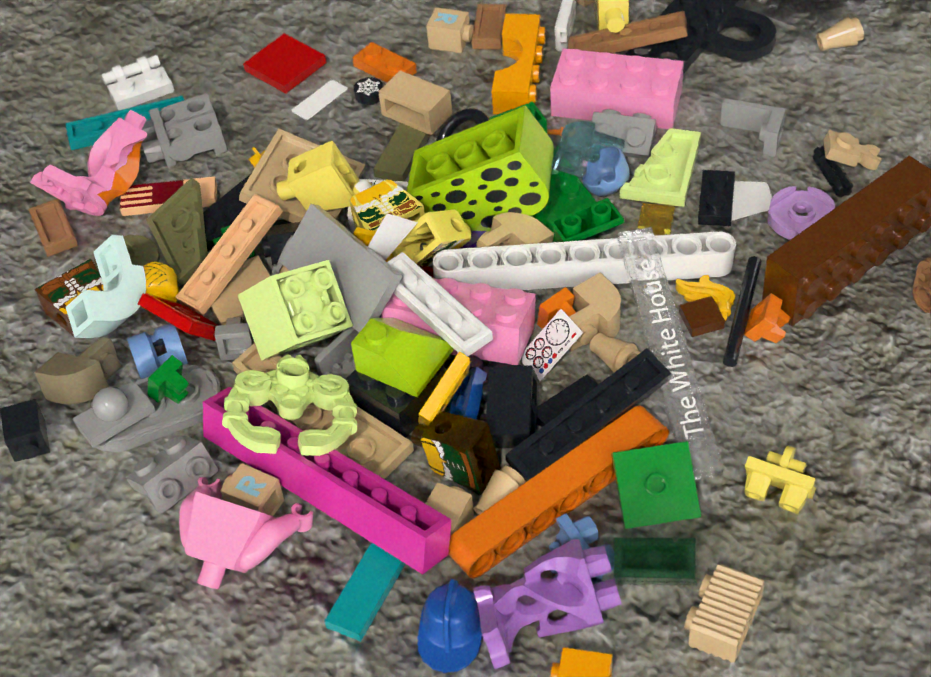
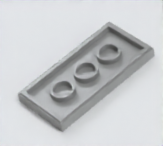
[279,203,402,333]

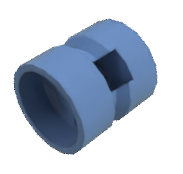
[127,324,188,379]

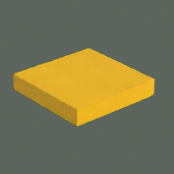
[418,352,471,426]

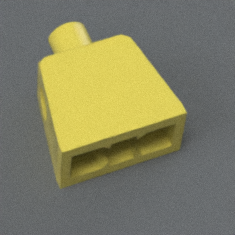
[276,141,360,211]

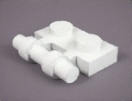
[101,55,174,111]

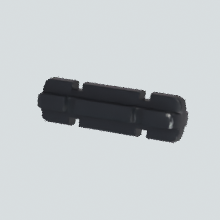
[813,145,853,197]

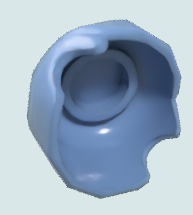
[582,146,630,196]

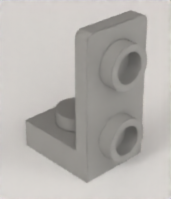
[720,98,786,157]

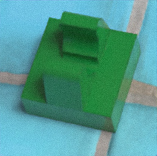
[147,355,189,404]

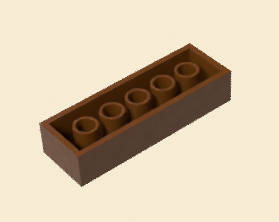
[762,156,931,326]

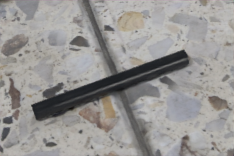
[723,256,762,367]

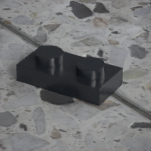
[698,170,735,226]

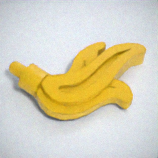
[675,275,735,321]

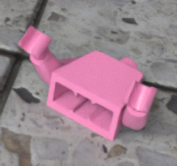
[179,477,314,590]

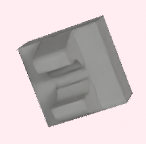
[215,317,254,361]

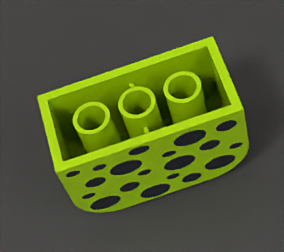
[407,106,554,231]

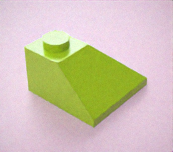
[351,318,454,398]

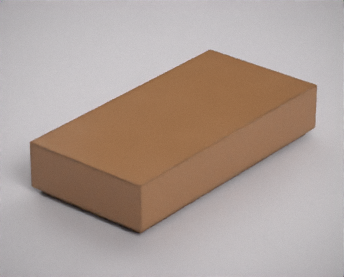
[472,4,506,49]
[28,199,78,257]

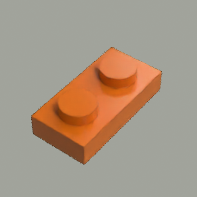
[352,42,417,83]

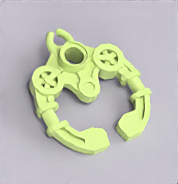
[222,354,357,456]

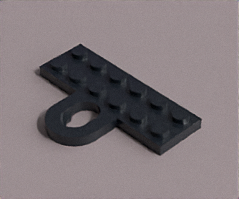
[625,0,776,74]

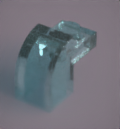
[552,121,625,177]

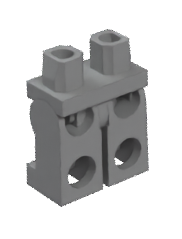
[142,93,227,167]

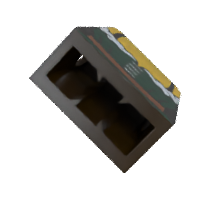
[411,412,501,495]

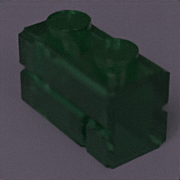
[614,537,698,586]

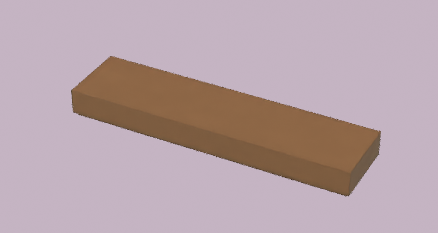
[568,11,687,54]

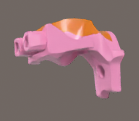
[30,110,147,216]

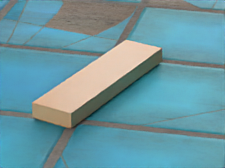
[175,194,283,316]

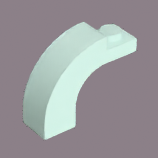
[66,235,146,338]

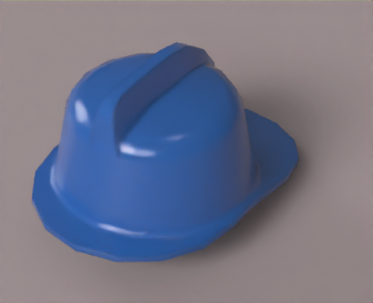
[417,579,482,673]

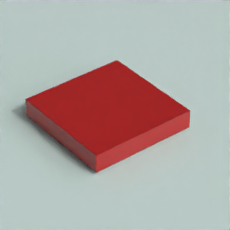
[243,33,327,94]
[138,293,220,341]

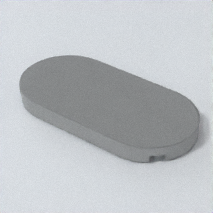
[90,364,222,452]

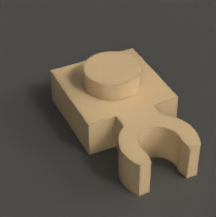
[823,130,882,170]

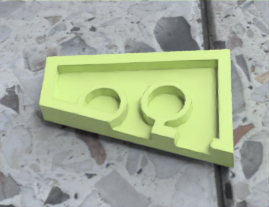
[620,128,701,207]

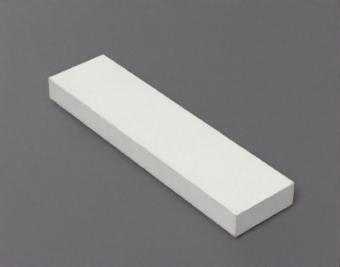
[387,252,493,357]

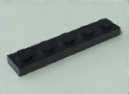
[505,348,672,482]

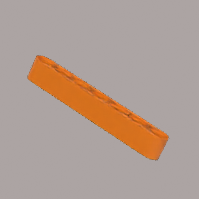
[448,405,669,578]

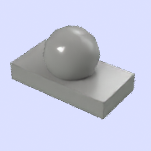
[73,382,155,448]

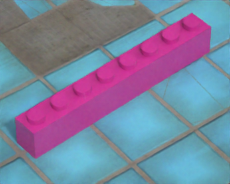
[203,387,452,574]

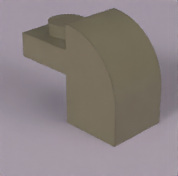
[35,337,121,404]

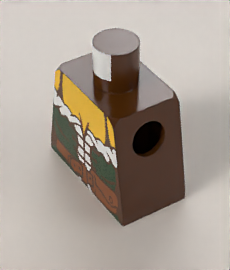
[35,259,104,336]

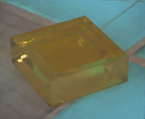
[638,203,675,236]

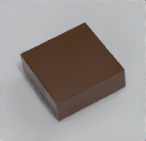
[679,296,725,337]

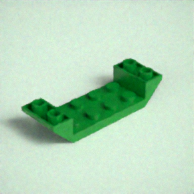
[476,102,624,242]

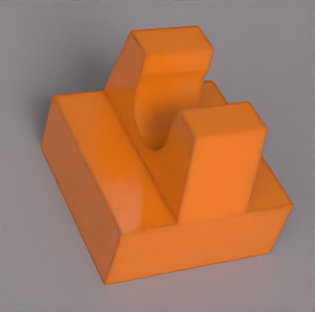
[537,287,576,330]
[744,293,790,343]

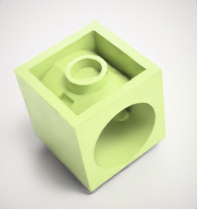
[238,260,353,361]

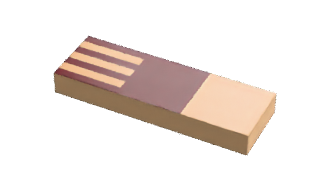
[120,176,217,216]

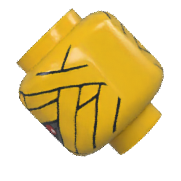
[140,262,179,310]

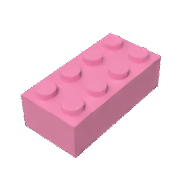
[550,48,684,129]
[381,278,536,365]

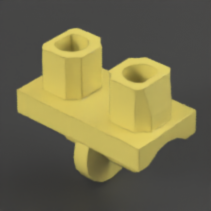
[744,445,816,514]

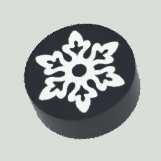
[354,77,383,105]

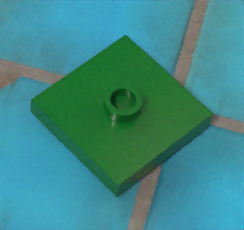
[611,441,701,530]

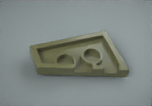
[146,178,208,286]

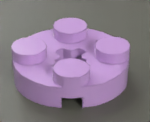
[767,186,835,240]

